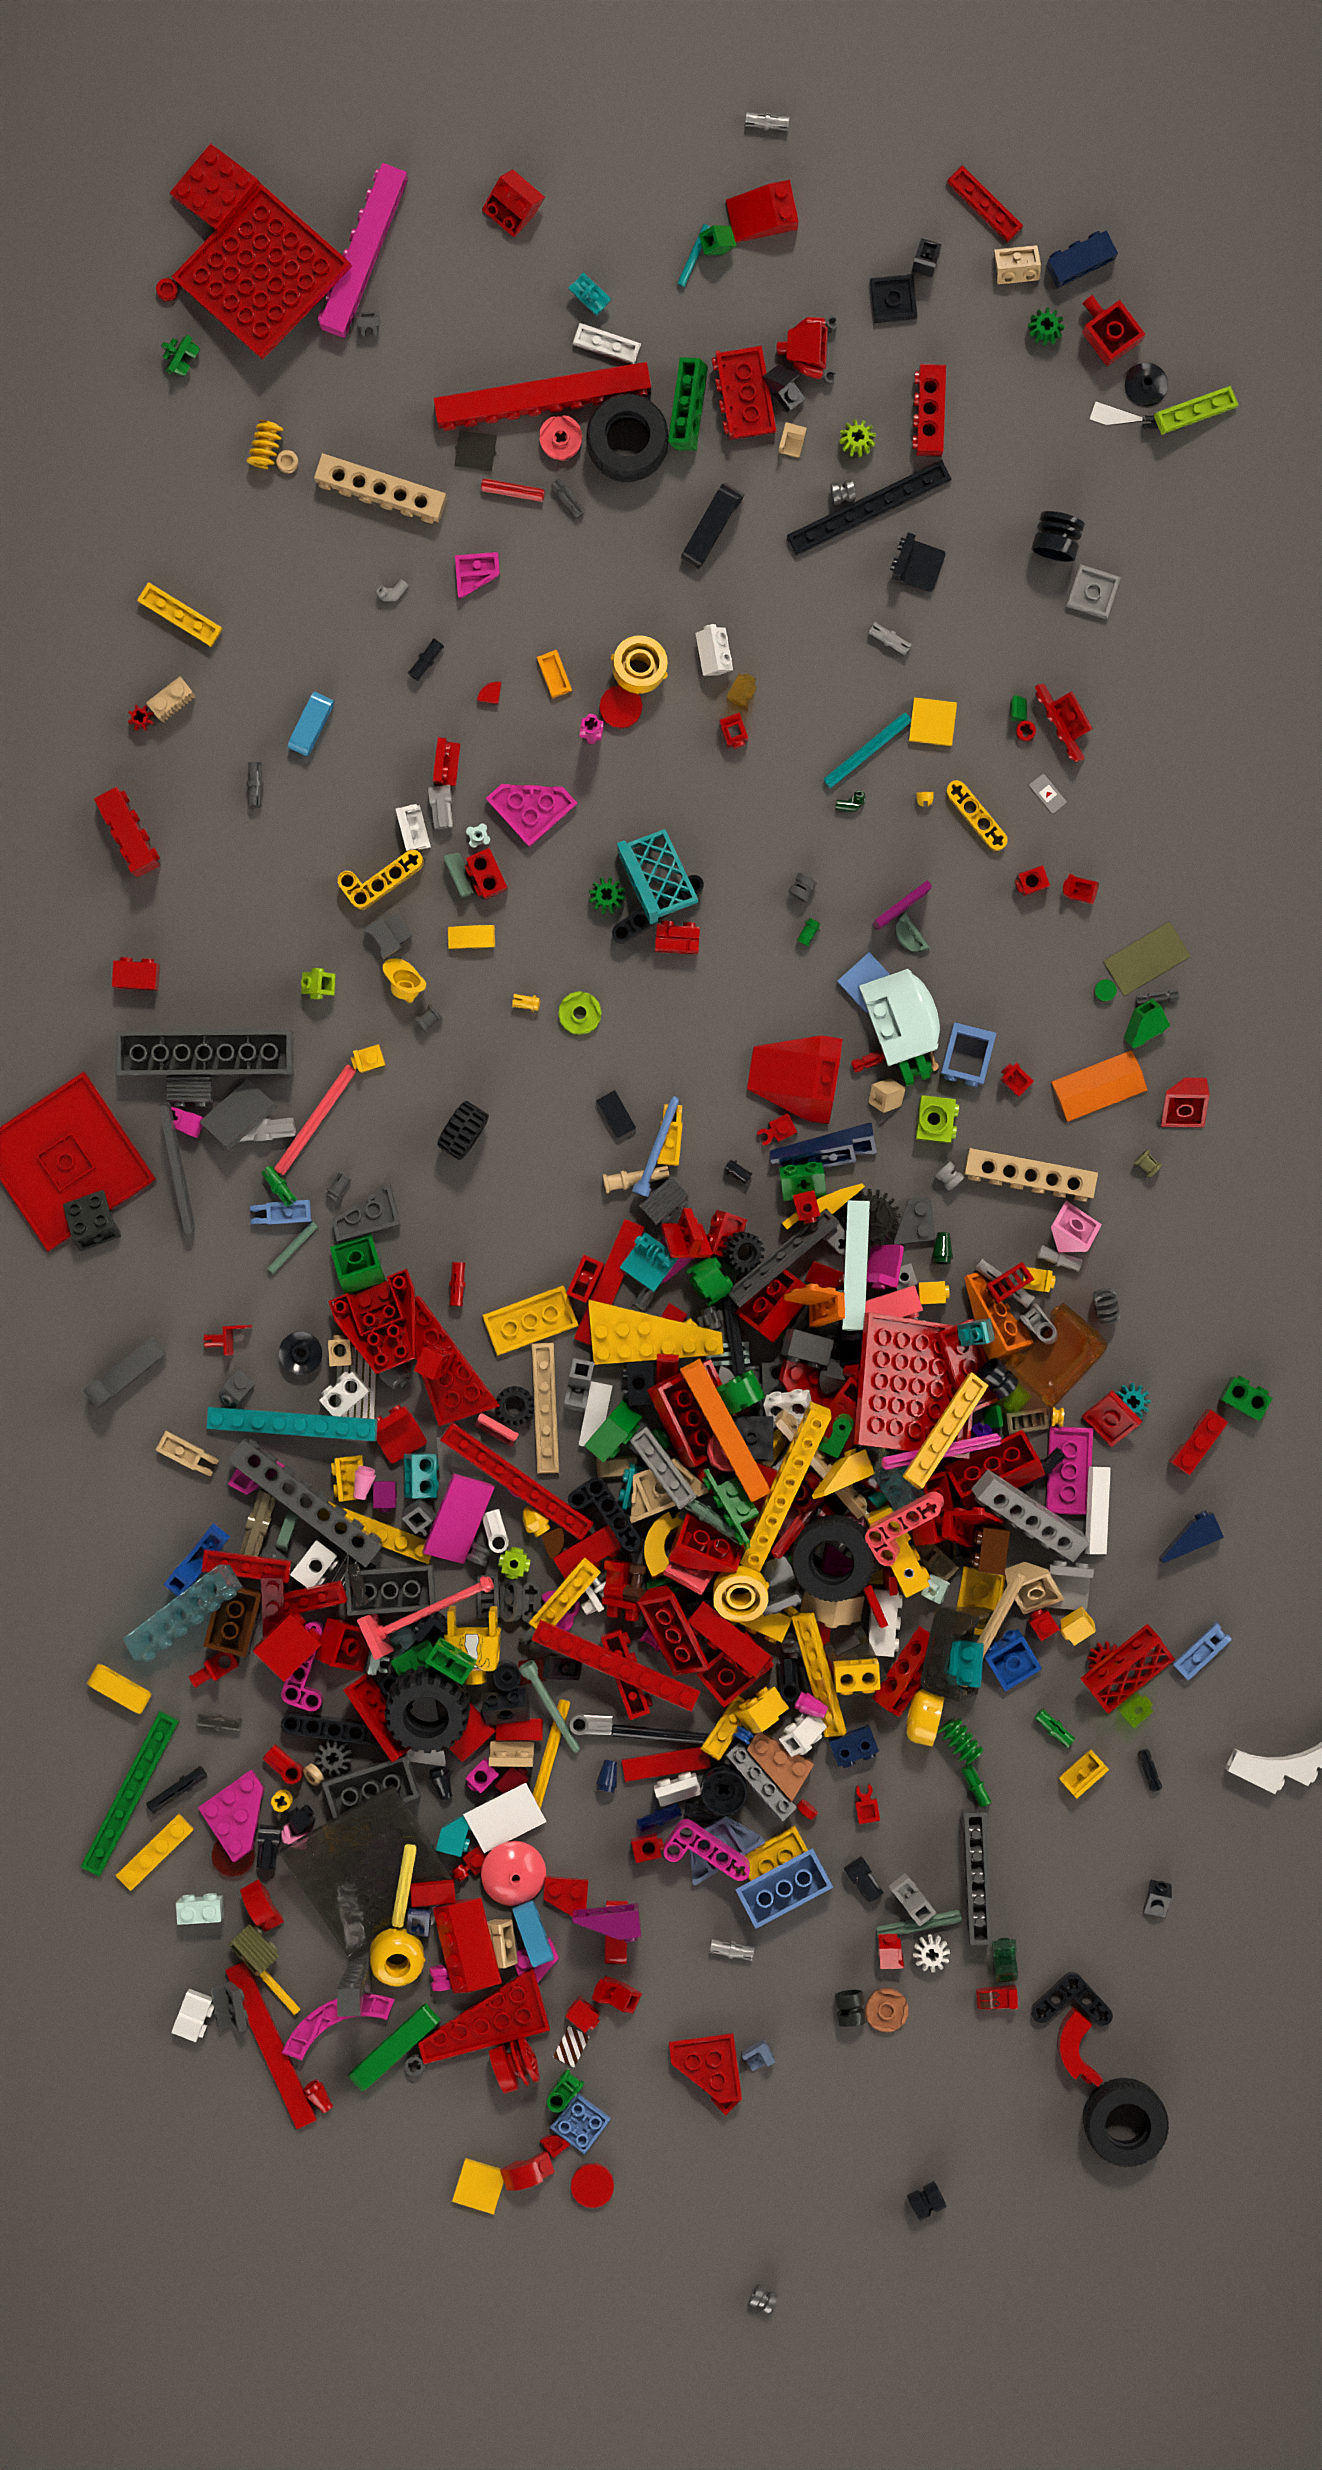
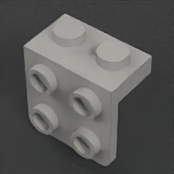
[1047,1560,1094,1610]

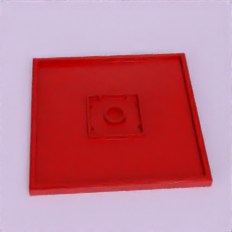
[0,1071,157,1252]

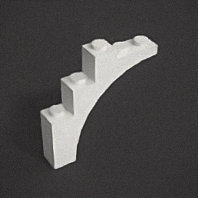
[1225,1742,1322,1794]

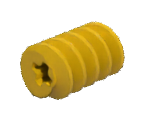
[246,420,284,469]

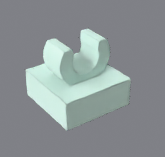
[921,1574,951,1604]
[366,1651,390,1675]

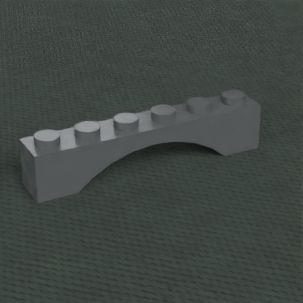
[337,1958,372,2017]

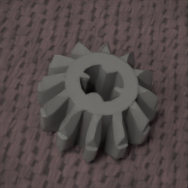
[1093,1288,1120,1325]
[315,1740,352,1776]

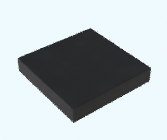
[870,274,918,323]

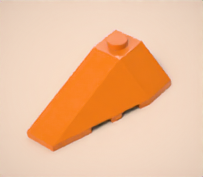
[964,1272,1034,1360]

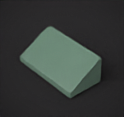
[444,853,476,898]

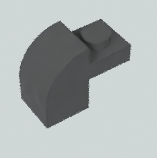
[563,1358,595,1412]
[402,1498,437,1538]

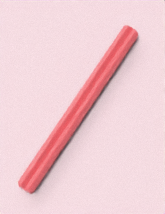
[274,1065,356,1175]

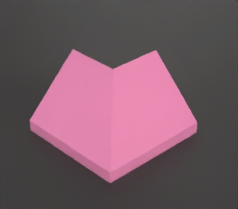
[1051,1201,1102,1253]

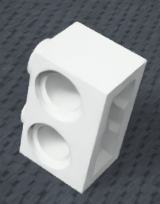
[319,1371,371,1416]
[764,1389,812,1428]

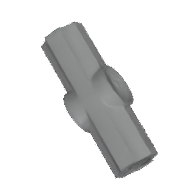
[239,1118,296,1142]

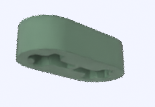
[276,1509,299,1551]

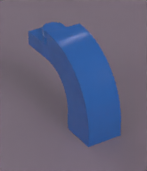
[163,1523,230,1598]

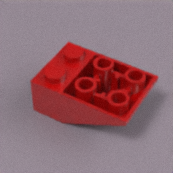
[821,1377,859,1457]

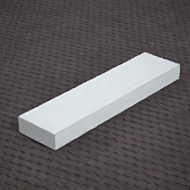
[1085,1467,1110,1554]

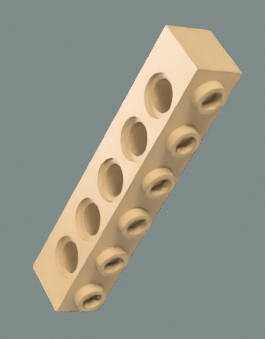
[314,453,447,524]
[963,1148,1098,1202]

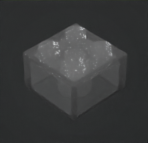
[436,1433,484,1484]

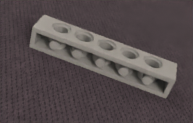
[971,1470,1090,1562]

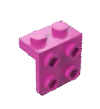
[866,1245,904,1290]

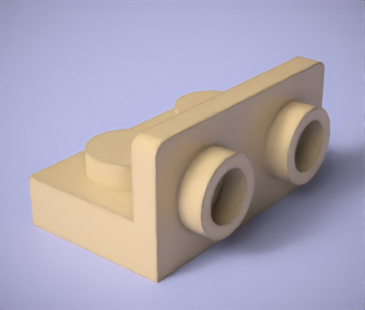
[994,245,1041,284]
[489,1741,534,1767]

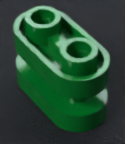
[897,1054,933,1087]

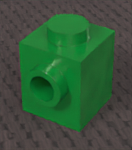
[699,225,737,256]

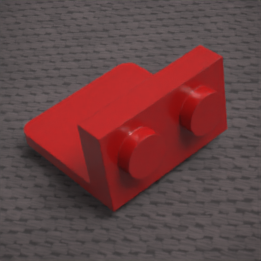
[375,1404,427,1463]
[941,1507,1003,1547]

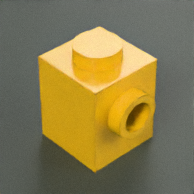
[917,1281,950,1304]
[1060,1606,1096,1646]

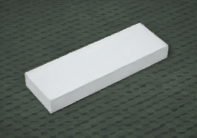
[573,323,641,365]
[579,1381,613,1446]

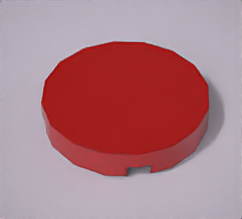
[599,685,643,729]
[571,2163,614,2208]

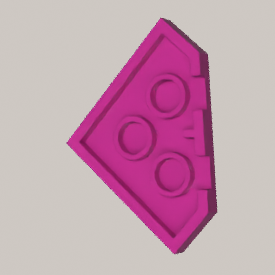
[486,784,577,847]
[198,1770,265,1862]

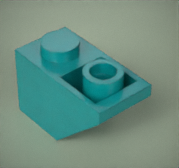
[957,1318,995,1346]
[436,1810,472,1857]

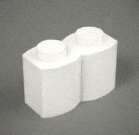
[171,1989,214,2042]

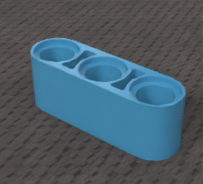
[287,691,335,757]
[512,1900,554,1968]

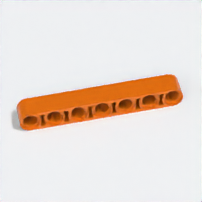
[680,1359,771,1503]

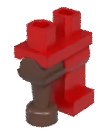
[602,1559,647,1621]

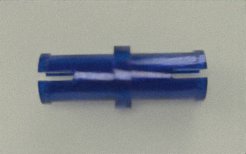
[637,1802,682,1832]

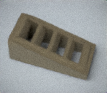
[1002,1407,1049,1435]

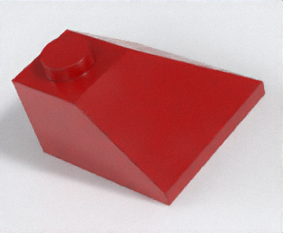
[1161,1077,1210,1127]

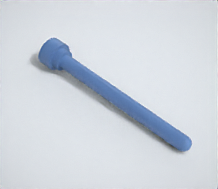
[632,1096,679,1197]

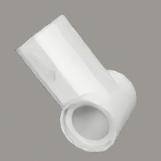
[482,1509,509,1553]

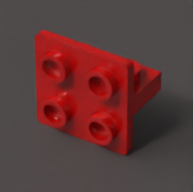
[661,1208,713,1258]

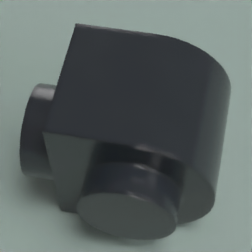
[286,1804,315,1834]

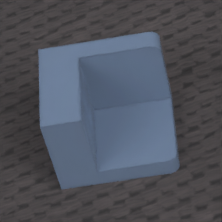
[741,2039,775,2071]

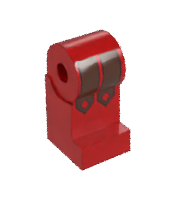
[976,1985,1018,2009]

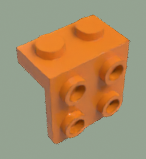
[784,1284,845,1328]

